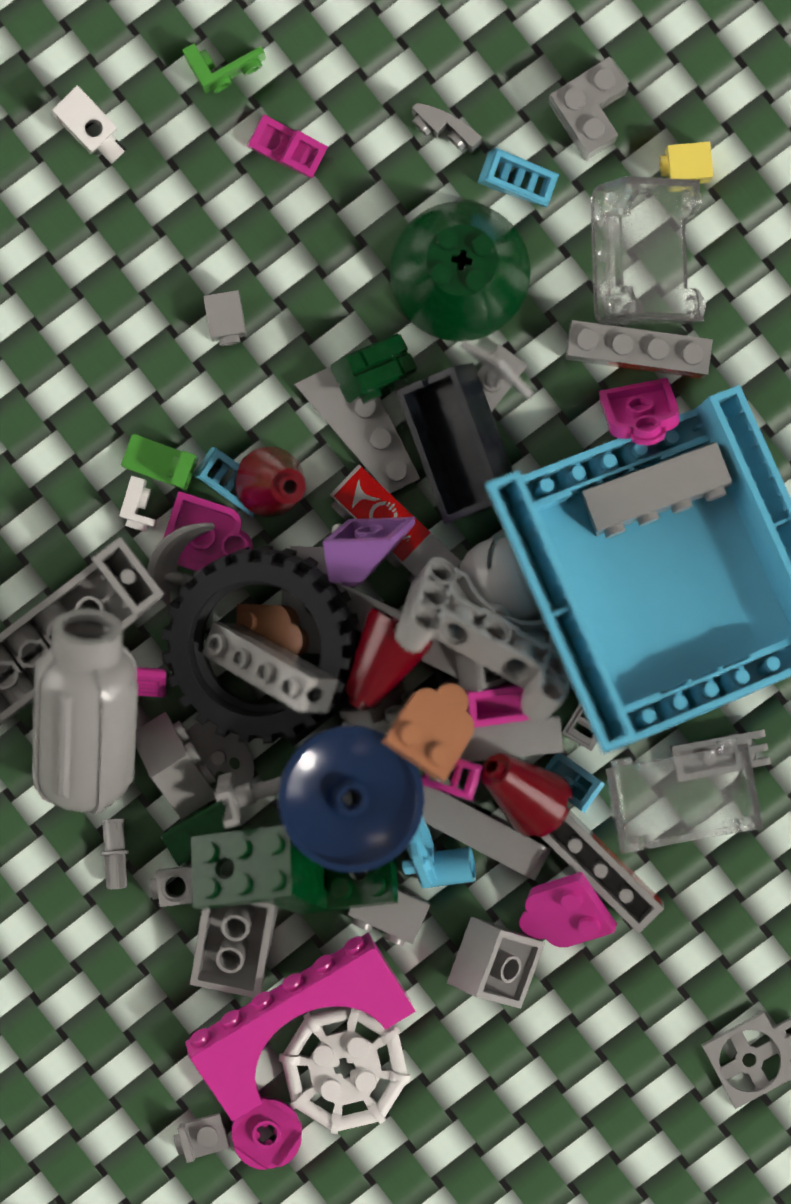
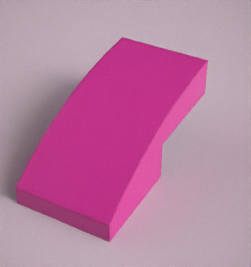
[246,114,328,178]

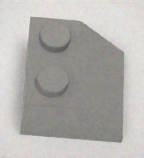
[447,917,545,1009]

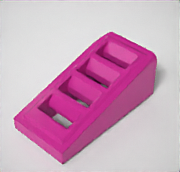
[136,667,168,697]
[421,759,483,801]

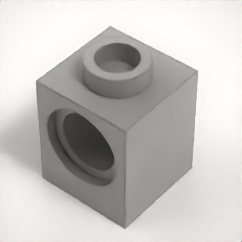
[203,290,247,346]
[150,865,193,907]

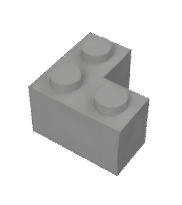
[548,56,629,161]
[135,712,216,819]

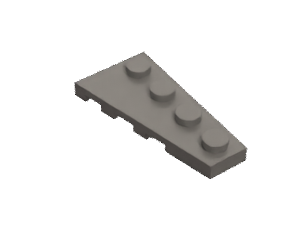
[294,366,420,494]

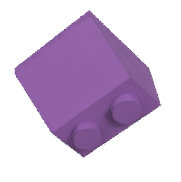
[323,517,415,587]

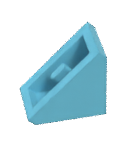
[545,752,605,813]

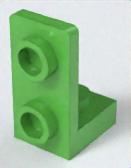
[182,43,266,93]
[121,434,199,491]

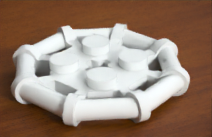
[279,1007,411,1135]

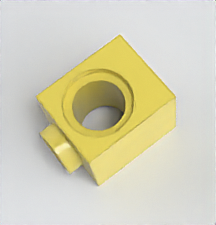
[659,141,713,186]

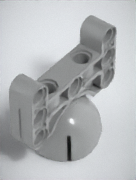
[395,537,571,722]

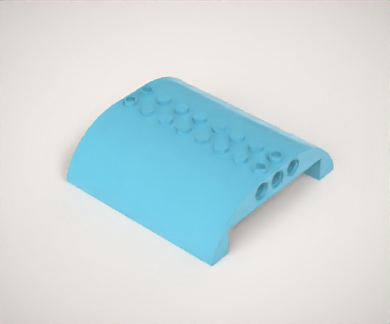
[485,385,791,754]

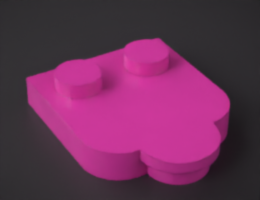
[599,378,680,445]
[163,491,253,571]
[519,872,617,947]

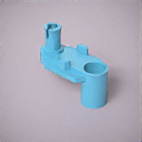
[402,814,476,889]

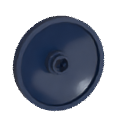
[278,726,424,872]

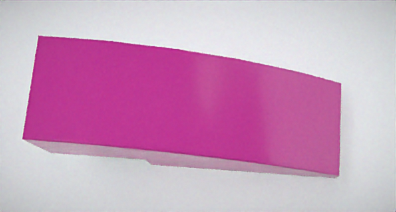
[434,682,531,728]

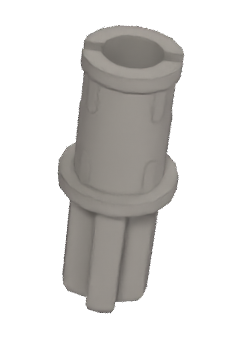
[101,819,129,890]

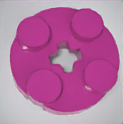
[232,1097,302,1170]

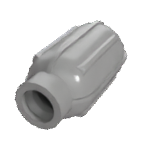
[32,608,138,814]

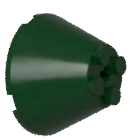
[390,201,530,342]

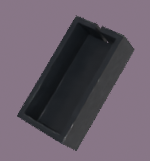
[396,363,513,524]

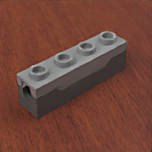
[202,622,339,713]

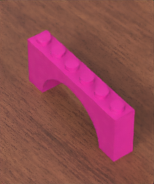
[185,932,416,1121]

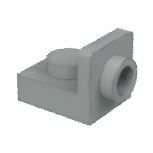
[174,1112,230,1163]

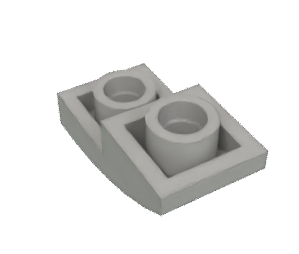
[412,103,482,154]

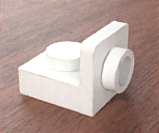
[119,476,157,532]

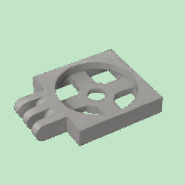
[701,1012,791,1109]

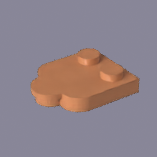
[236,604,309,656]
[381,684,474,783]

